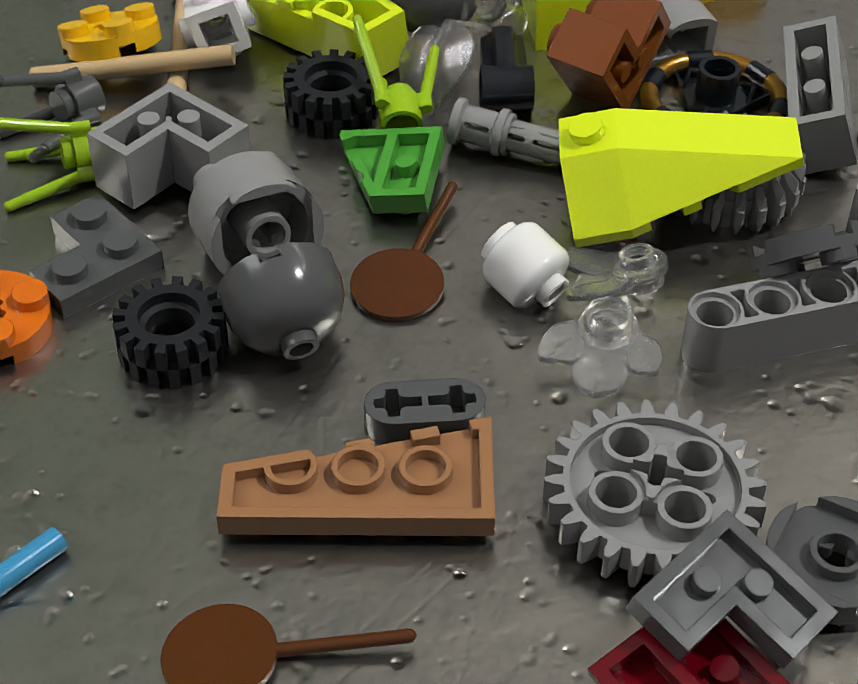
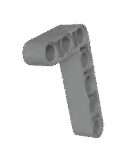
[680,182,858,373]

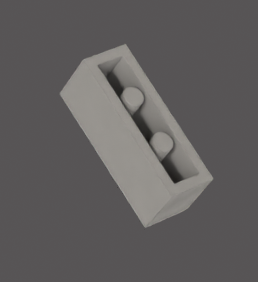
[783,15,857,174]

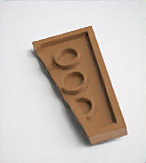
[216,416,495,536]

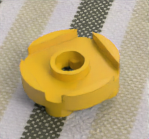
[57,2,162,62]

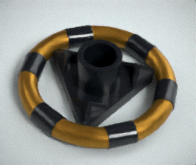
[639,50,788,117]

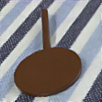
[350,181,458,321]
[161,604,417,684]

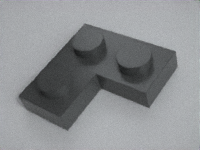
[29,193,165,319]
[625,509,838,669]

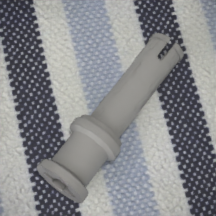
[447,97,561,165]

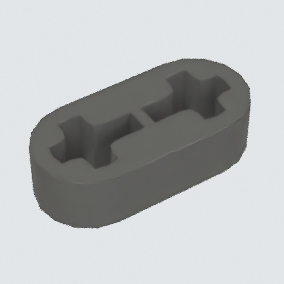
[364,378,486,444]

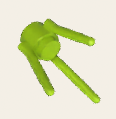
[352,14,440,129]
[0,117,98,212]

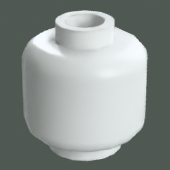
[481,222,570,310]

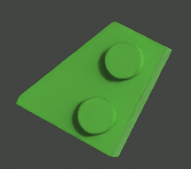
[340,126,445,215]

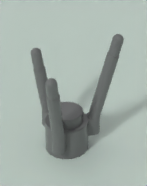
[0,67,106,163]

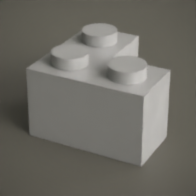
[87,82,251,209]

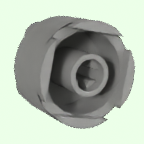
[188,151,324,275]

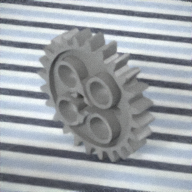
[543,400,767,588]

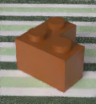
[546,0,671,109]

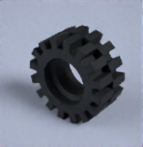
[283,49,378,139]
[112,276,229,389]

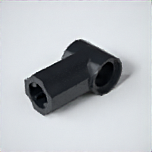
[479,26,535,112]

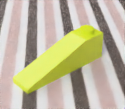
[559,108,804,248]

